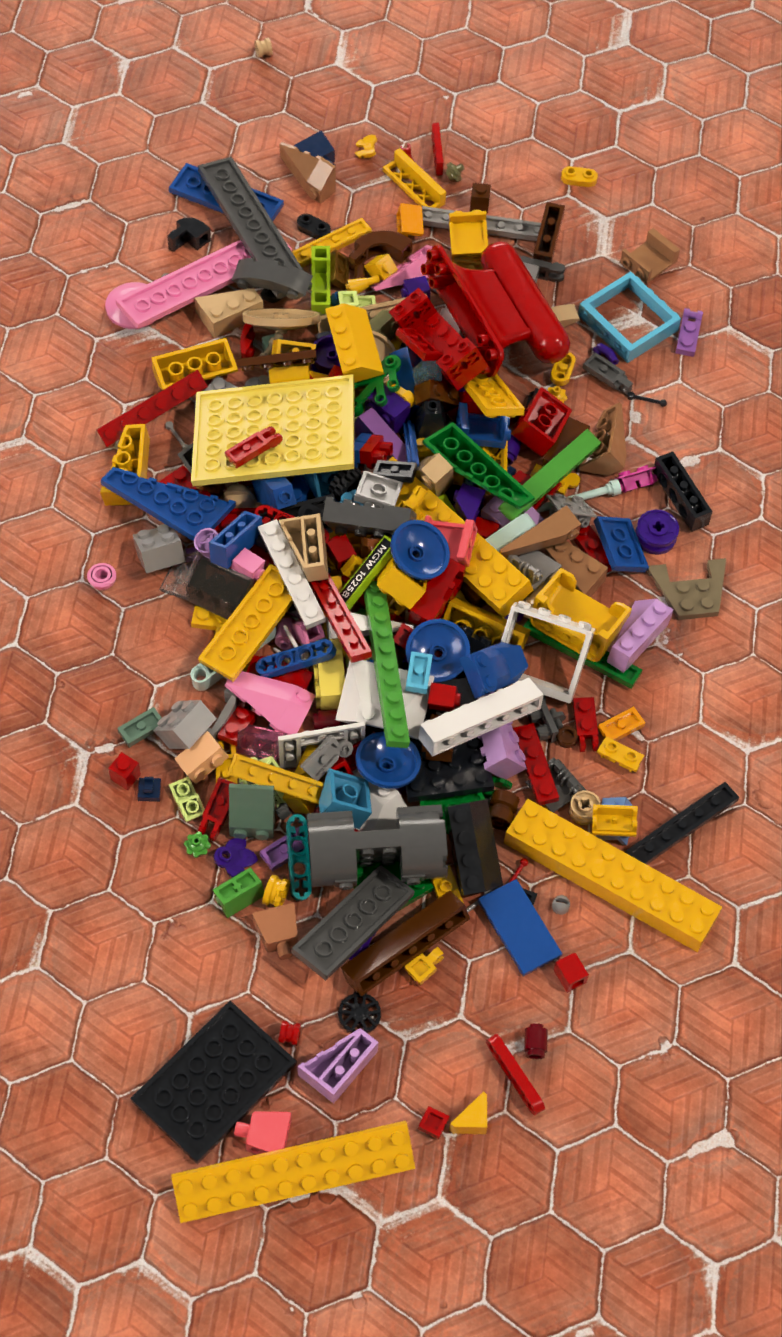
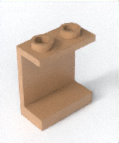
[620,228,680,284]

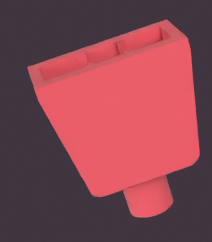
[234,1112,291,1154]

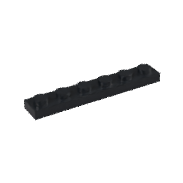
[625,782,739,865]

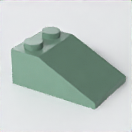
[229,784,276,840]

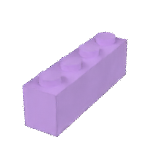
[607,599,674,673]

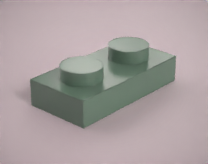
[117,707,162,748]

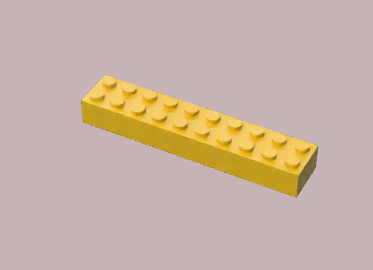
[388,457,534,618]
[504,799,722,953]

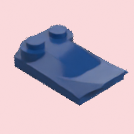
[459,642,528,698]

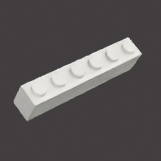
[418,678,543,756]

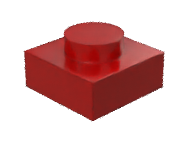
[418,1106,450,1139]

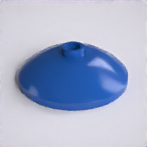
[390,520,450,580]
[406,619,470,682]
[355,732,421,789]

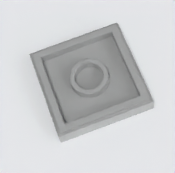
[353,471,403,509]

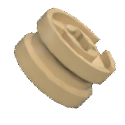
[569,790,601,825]

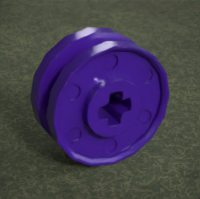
[635,509,679,555]

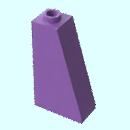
[354,407,407,462]

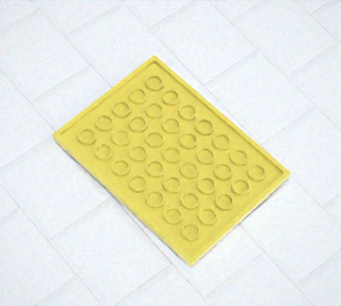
[191,374,354,486]

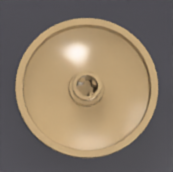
[243,308,320,334]

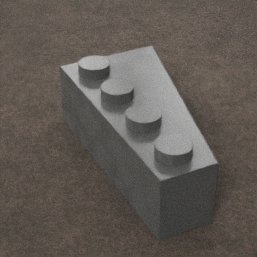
[322,496,417,539]

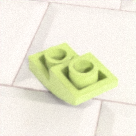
[168,777,205,823]

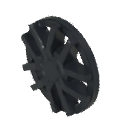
[338,992,381,1033]

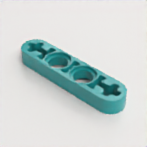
[286,814,312,901]

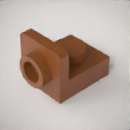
[360,537,381,558]

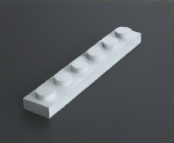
[258,519,326,629]

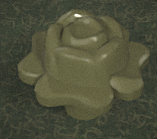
[445,162,465,182]

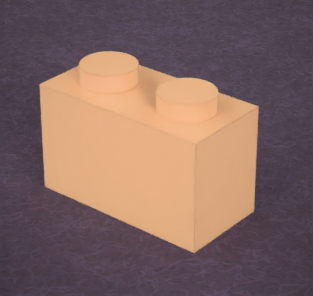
[174,731,229,784]

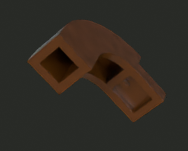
[348,231,413,272]

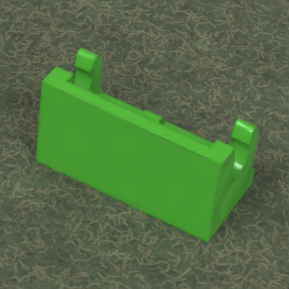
[213,867,264,918]

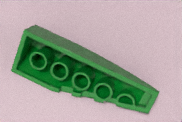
[422,422,535,510]

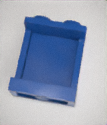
[456,402,511,449]

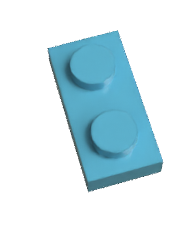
[405,651,433,694]

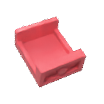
[424,515,478,567]

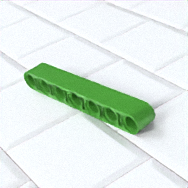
[498,429,602,522]

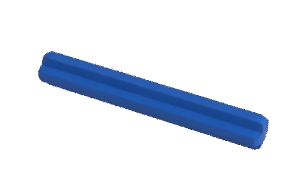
[403,420,419,467]

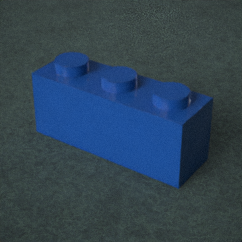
[209,511,263,569]

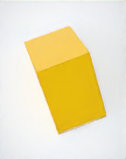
[449,1091,487,1134]

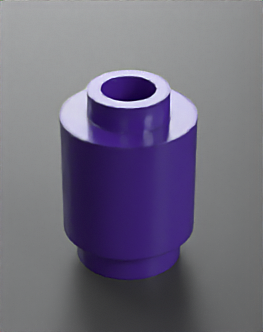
[498,434,522,465]

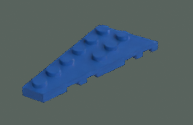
[101,467,236,542]

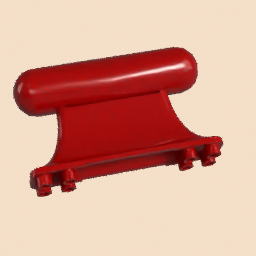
[421,241,571,378]

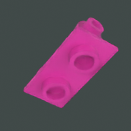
[616,465,657,493]

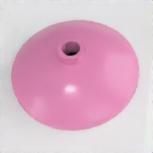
[105,282,155,329]

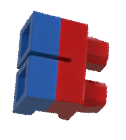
[354,433,393,470]

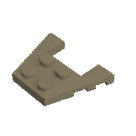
[647,558,726,620]

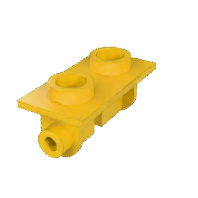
[597,736,645,773]

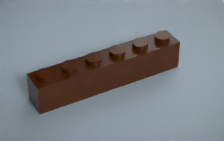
[341,890,470,996]

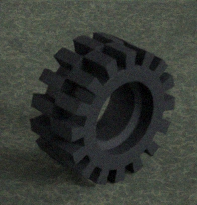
[329,466,363,502]

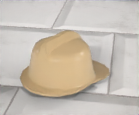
[220,483,264,508]

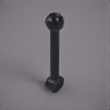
[627,392,667,407]

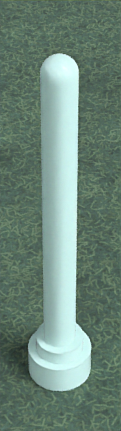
[537,479,621,513]

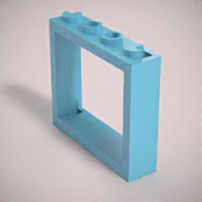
[578,271,681,363]

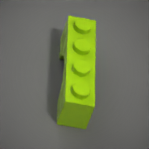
[311,246,330,315]

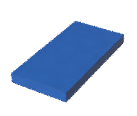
[478,879,563,977]

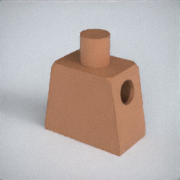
[252,903,298,960]

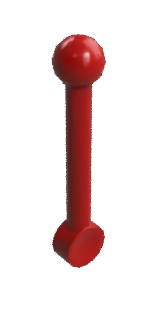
[509,858,528,882]

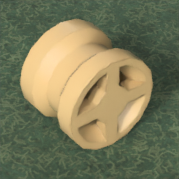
[254,38,272,58]

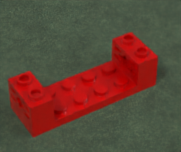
[389,288,488,391]

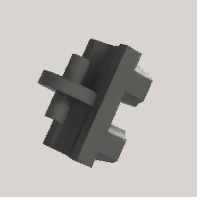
[528,700,566,743]

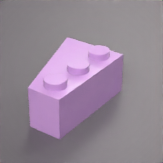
[297,1028,378,1104]

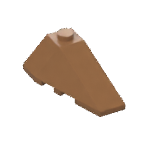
[280,142,336,204]
[579,402,627,476]

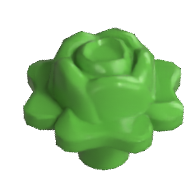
[184,831,211,858]

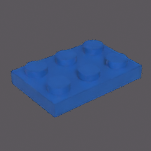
[594,516,649,572]

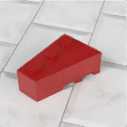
[408,558,466,626]

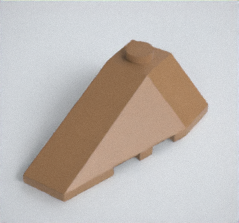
[499,505,581,559]

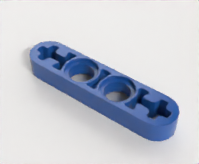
[255,639,336,678]

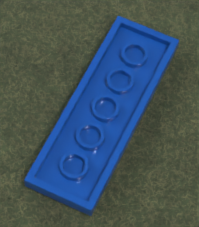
[169,163,284,221]

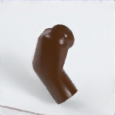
[354,263,370,289]

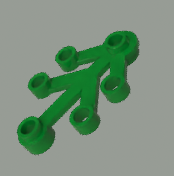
[354,355,401,417]

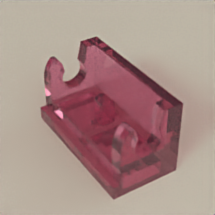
[237,725,287,761]

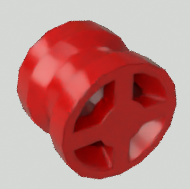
[279,1020,301,1046]

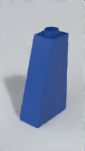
[251,477,297,510]

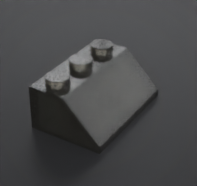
[188,556,254,620]

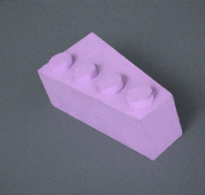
[478,692,527,780]

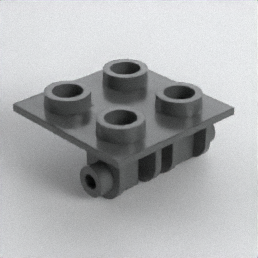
[525,758,586,813]

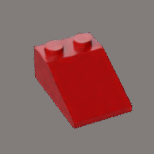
[511,387,572,457]

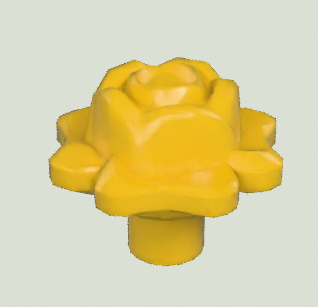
[548,386,567,403]

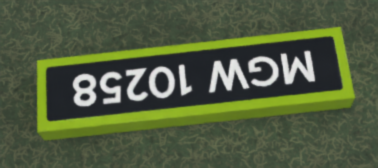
[339,535,392,610]

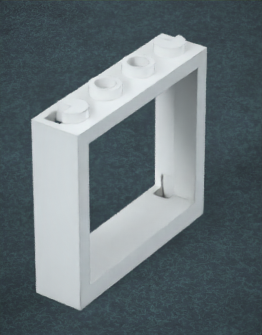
[500,601,595,704]

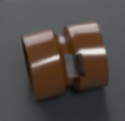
[489,789,520,830]

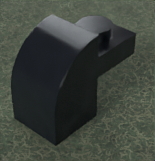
[167,218,211,252]

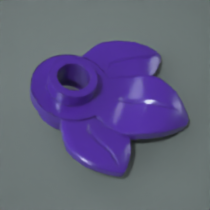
[214,838,258,877]

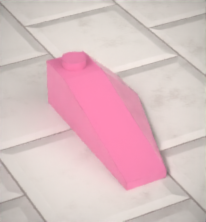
[369,245,433,291]
[225,671,316,735]

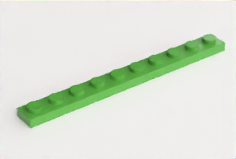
[363,581,410,748]

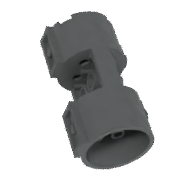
[307,804,448,890]

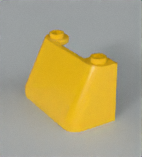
[530,568,632,662]

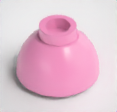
[87,563,116,590]

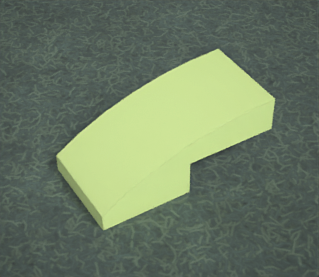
[338,291,376,307]

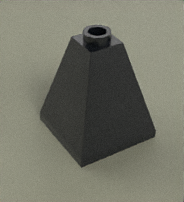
[410,400,449,440]

